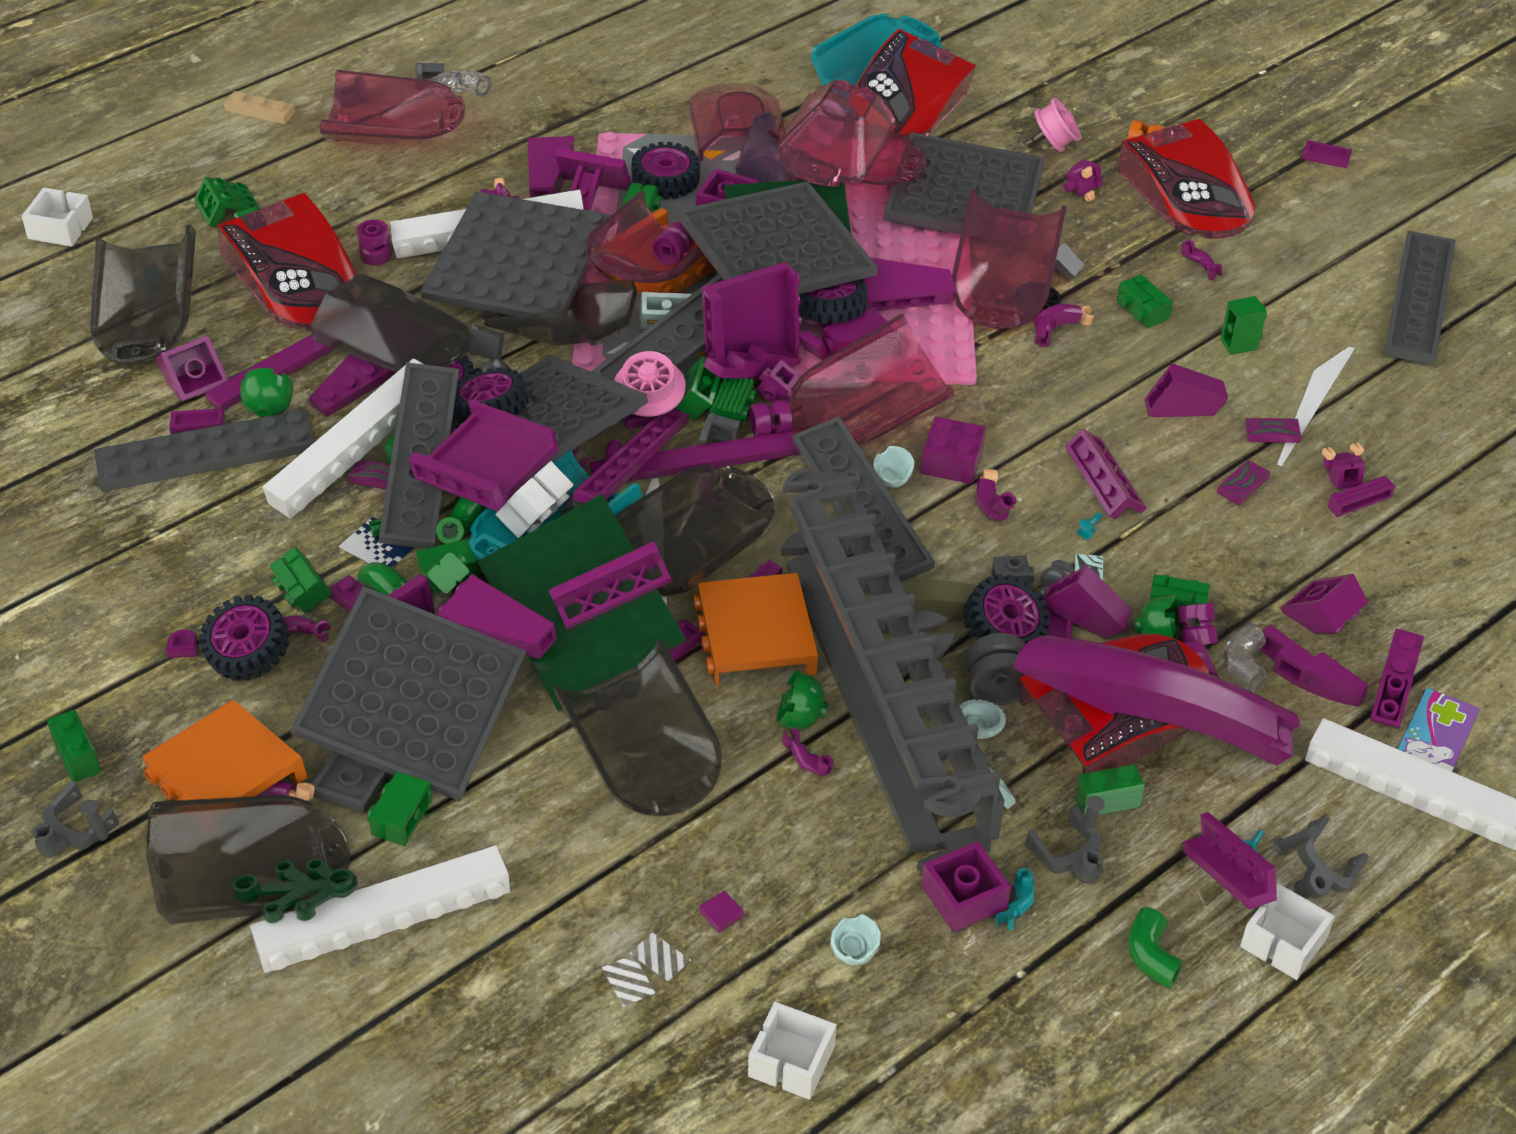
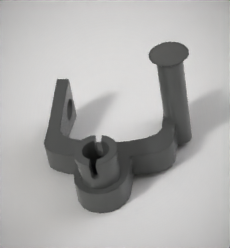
[33,780,119,857]
[1025,796,1105,884]
[1274,816,1369,899]

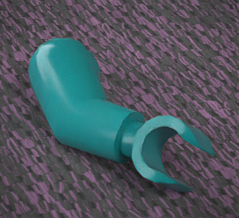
[995,868,1034,931]

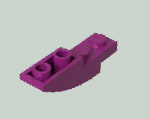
[1258,625,1368,707]
[1370,628,1424,729]

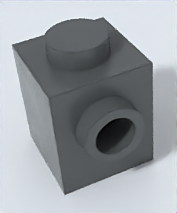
[991,555,1034,587]

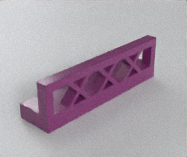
[1065,428,1147,519]
[549,542,672,630]
[1183,812,1277,910]

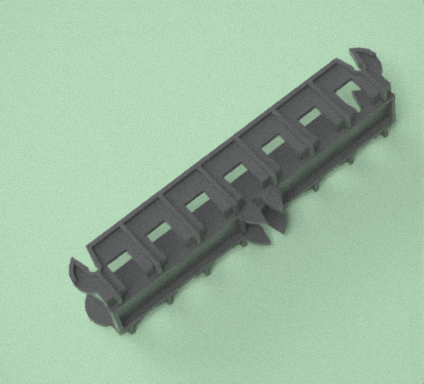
[781,467,1005,872]

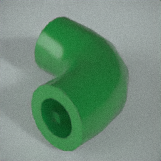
[436,497,486,544]
[357,562,407,595]
[1127,907,1183,989]

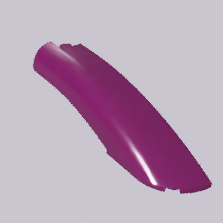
[1014,635,1300,766]

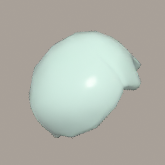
[872,446,915,488]
[830,914,881,966]

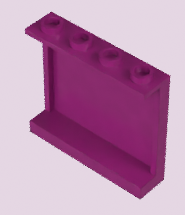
[702,262,801,383]
[408,399,559,511]

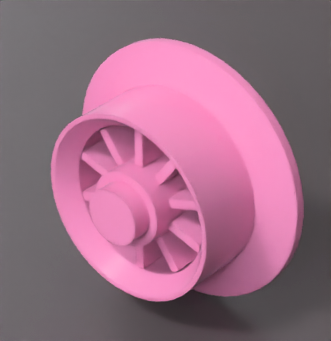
[614,351,686,417]

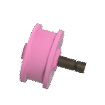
[1025,97,1082,152]

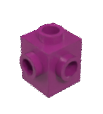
[756,360,800,402]

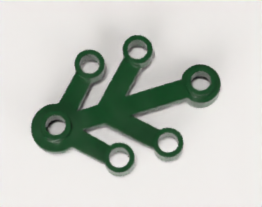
[232,858,358,923]

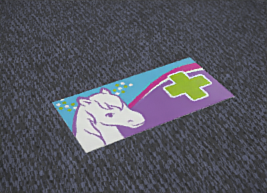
[1398,688,1480,772]

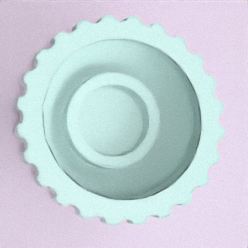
[959,699,1006,739]

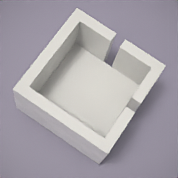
[22,188,93,247]
[495,461,574,538]
[1240,883,1335,980]
[748,1002,837,1100]

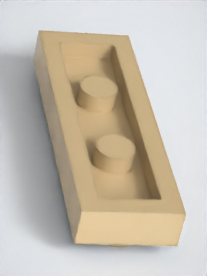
[224,91,295,124]

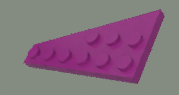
[309,304,445,417]

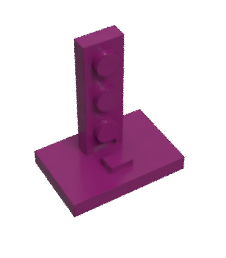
[555,148,632,211]
[329,574,436,615]

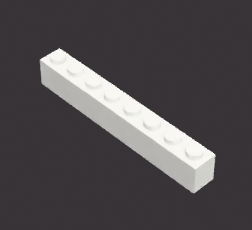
[390,190,584,259]
[262,358,422,519]
[1305,718,1516,850]
[250,845,510,973]

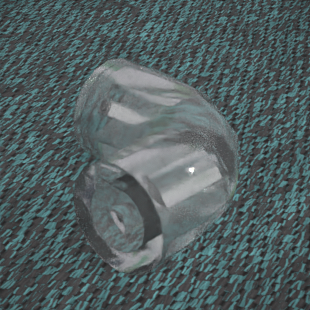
[428,69,491,99]
[1223,623,1267,692]

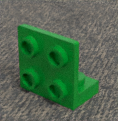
[194,177,261,227]

